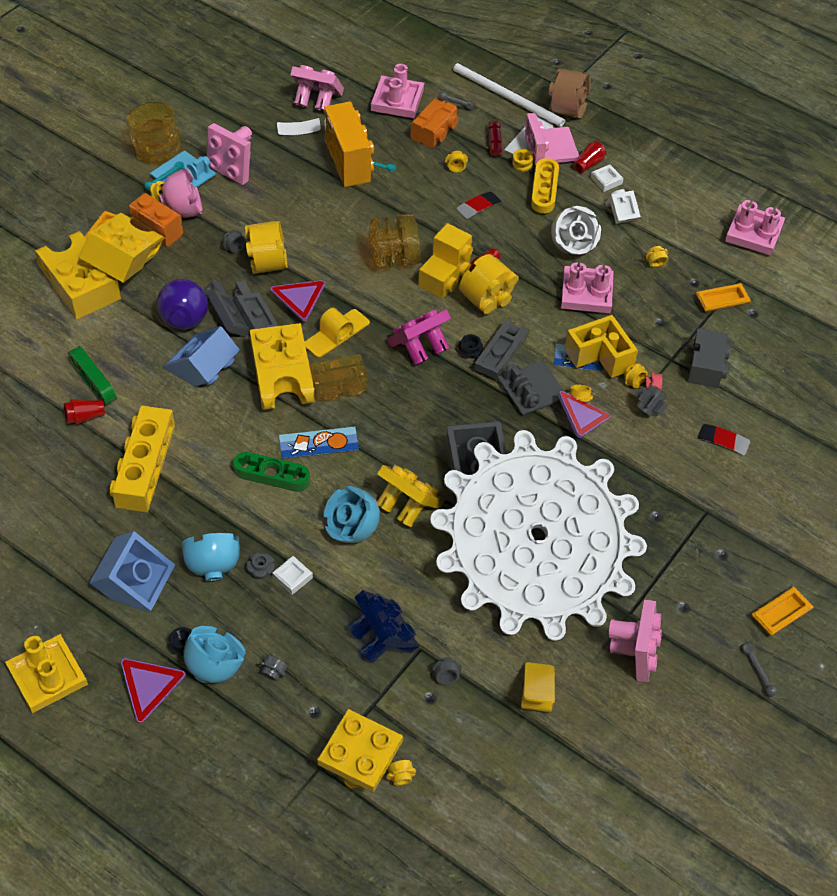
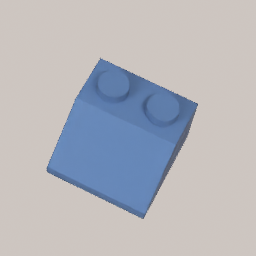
[163,326,240,386]
[89,531,175,612]

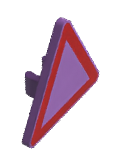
[271,280,325,321]
[558,391,610,438]
[121,658,186,723]

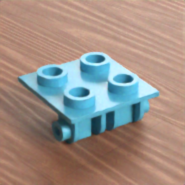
[150,151,216,187]

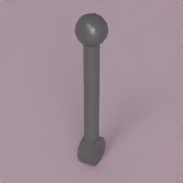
[438,92,474,110]
[742,643,777,697]

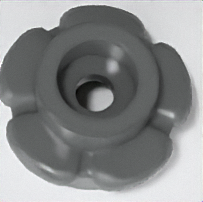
[223,230,245,253]
[247,553,275,579]
[259,655,288,681]
[432,657,462,685]

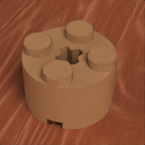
[549,68,591,118]

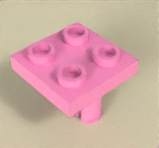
[371,64,424,118]
[290,65,344,111]
[207,123,252,185]
[725,200,785,255]
[561,262,613,314]
[609,600,662,683]

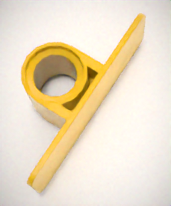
[305,308,370,358]
[521,662,555,713]

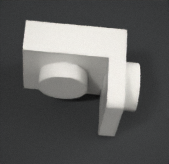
[605,189,641,224]

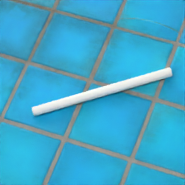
[453,63,565,127]

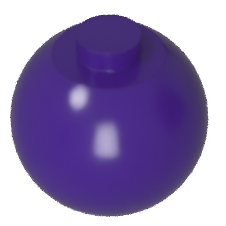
[157,279,208,330]

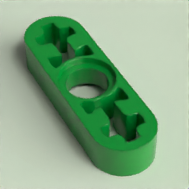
[67,346,117,406]
[233,452,310,492]

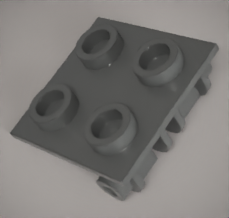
[498,360,565,416]

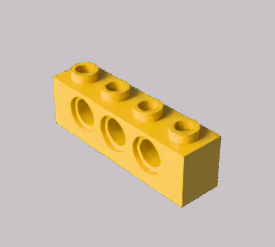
[110,405,175,513]

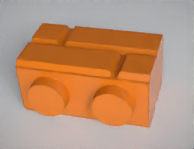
[410,97,459,148]
[129,193,183,247]

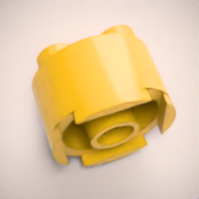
[245,221,288,274]
[459,254,519,314]

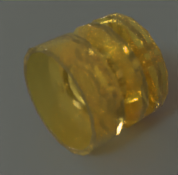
[127,101,182,164]
[369,213,420,269]

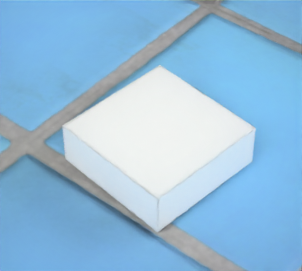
[590,165,623,192]
[272,556,313,595]

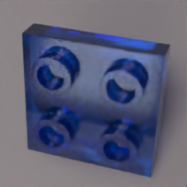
[348,590,419,663]

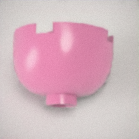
[160,168,203,218]

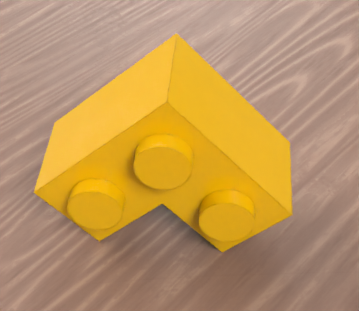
[418,223,473,299]
[564,315,638,378]

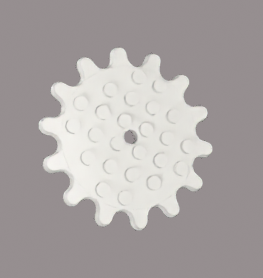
[430,430,647,641]

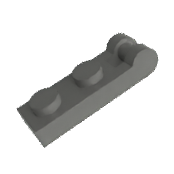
[474,319,530,380]

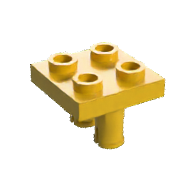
[376,465,445,527]
[5,634,88,714]
[318,709,403,793]

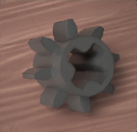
[634,384,668,416]

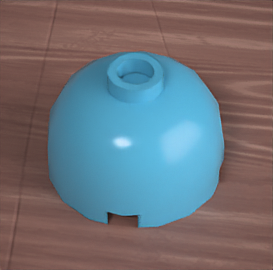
[324,486,380,543]
[181,533,240,581]
[184,626,246,683]

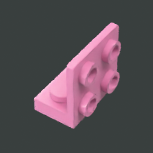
[524,113,579,165]

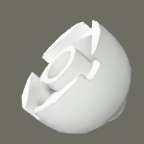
[551,206,601,255]

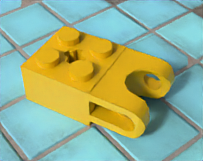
[79,213,164,282]
[35,231,121,320]
[250,323,315,410]

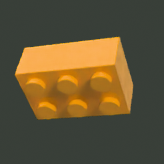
[324,101,374,187]

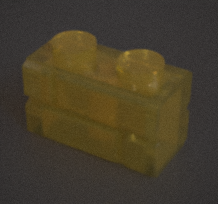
[310,354,368,401]

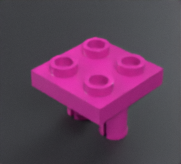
[387,309,451,365]

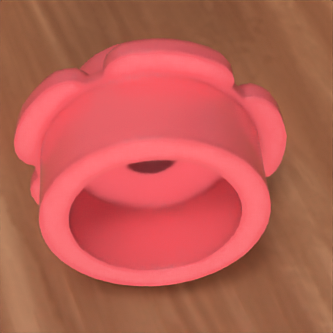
[646,372,662,391]

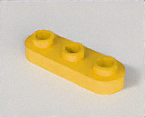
[531,158,559,213]

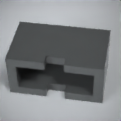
[688,328,731,388]

